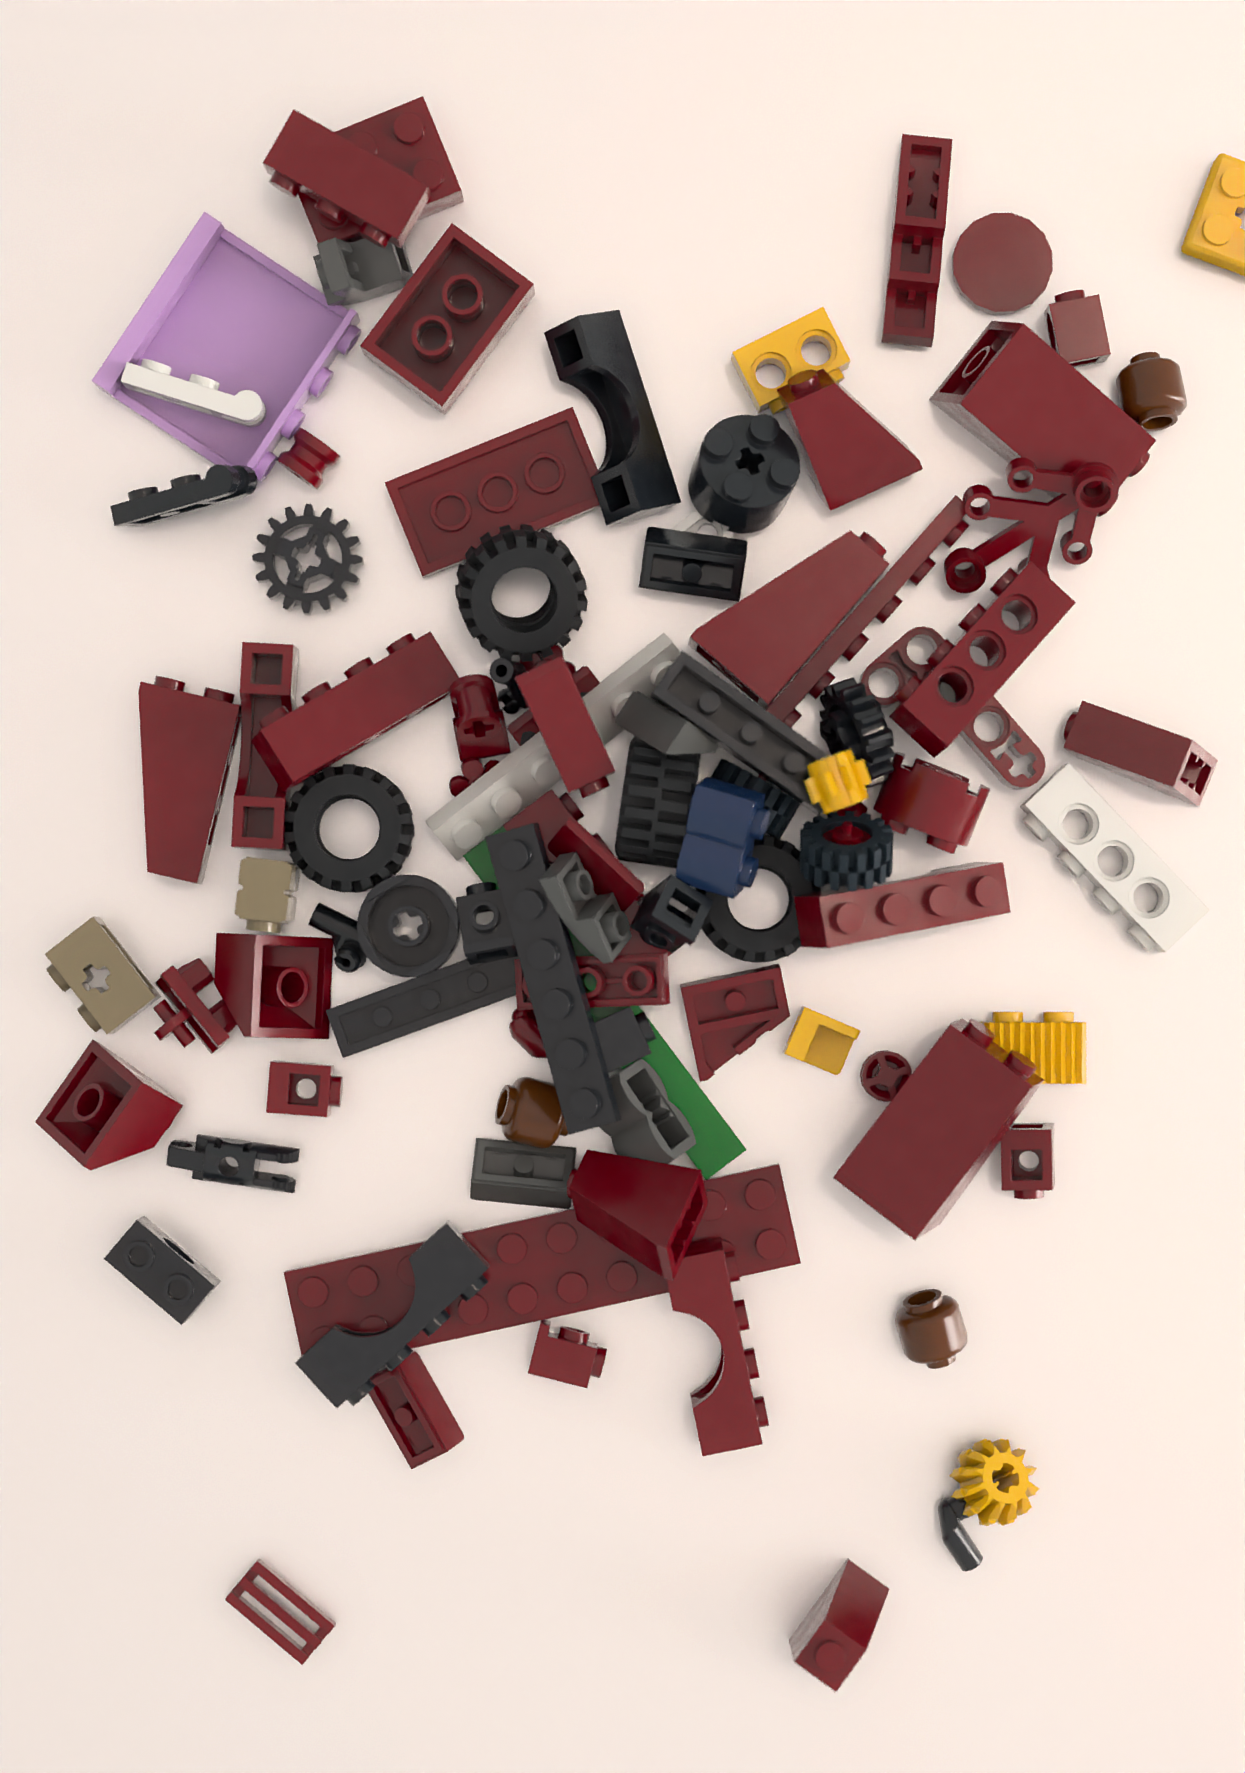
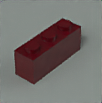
[263,109,431,249]

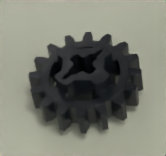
[252,504,364,615]
[819,677,895,788]

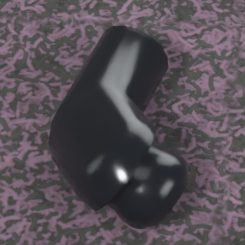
[308,903,367,973]
[938,1497,983,1571]

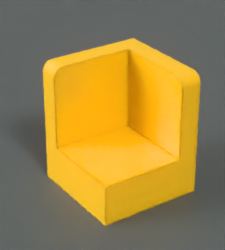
[783,1006,861,1075]

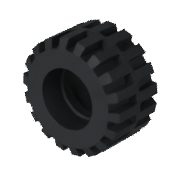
[455,524,588,662]
[614,736,701,869]
[284,764,415,893]
[695,835,821,963]

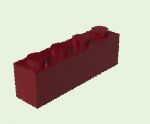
[251,631,459,793]

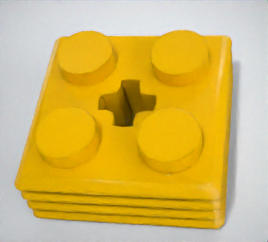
[1181,153,1245,276]

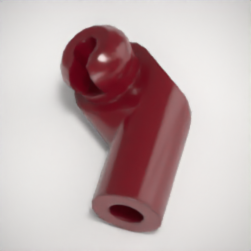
[509,1009,547,1058]

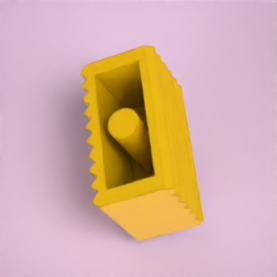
[981,1012,1086,1084]

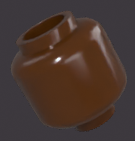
[1116,352,1187,432]
[495,1077,568,1149]
[895,1289,968,1369]

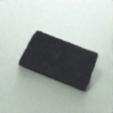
[639,527,748,602]

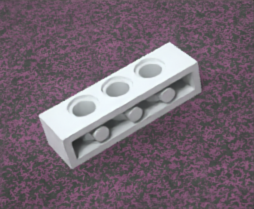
[1020,763,1210,952]

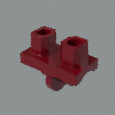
[153,958,237,1054]

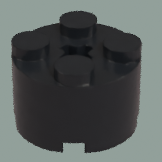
[688,414,800,534]
[357,875,461,977]

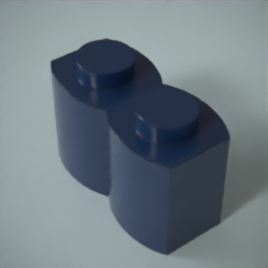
[675,777,770,899]

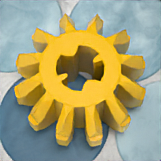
[949,1439,1039,1526]

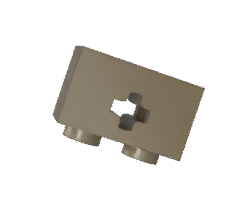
[45,916,161,1035]

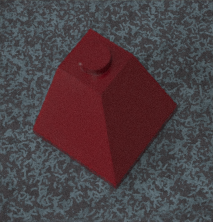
[214,933,333,1039]
[35,1039,183,1171]

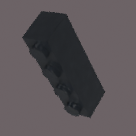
[651,650,830,815]

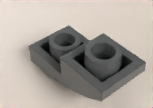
[539,851,632,963]

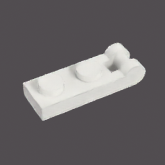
[121,359,267,427]

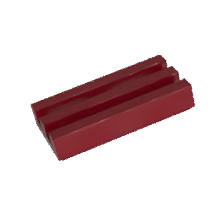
[225,1558,336,1665]

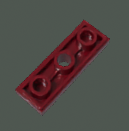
[514,952,670,1010]

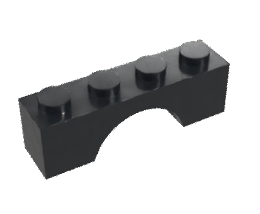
[544,310,681,526]
[295,1220,490,1409]

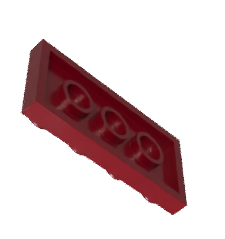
[385,407,600,578]

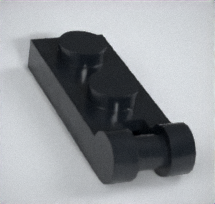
[110,465,257,526]

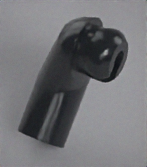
[490,658,528,715]

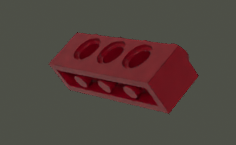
[889,561,1076,758]

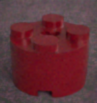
[873,752,990,854]

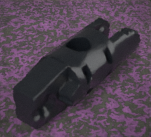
[166,1134,300,1193]

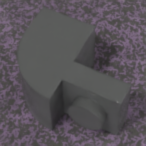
[313,238,413,306]

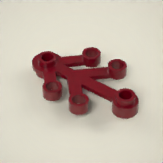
[944,457,1119,593]

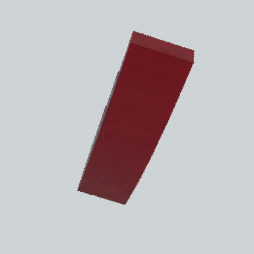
[881,134,953,347]

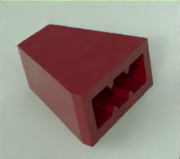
[776,369,923,511]
[515,655,616,798]
[1063,700,1218,807]
[567,1150,708,1280]
[789,1558,889,1692]

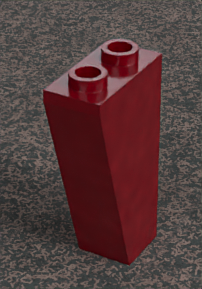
[138,676,241,885]

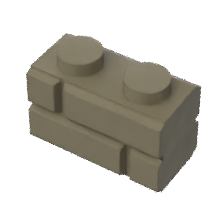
[235,857,301,933]

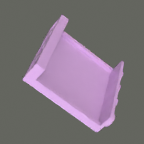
[92,211,362,482]

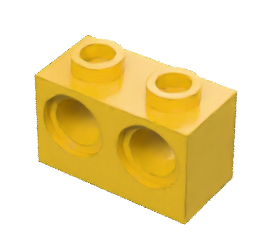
[731,307,851,415]

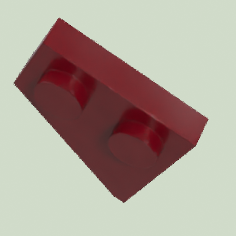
[680,964,790,1082]

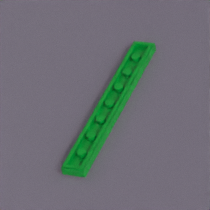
[463,826,747,1180]

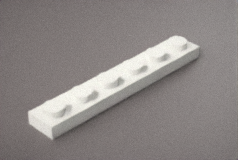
[425,633,680,861]

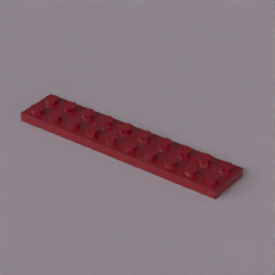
[284,1163,801,1356]

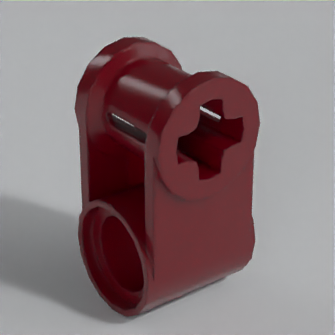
[449,674,511,762]

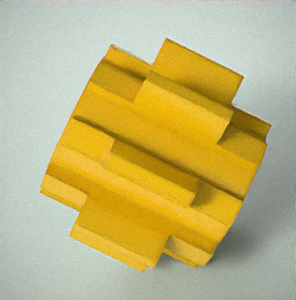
[804,750,872,814]

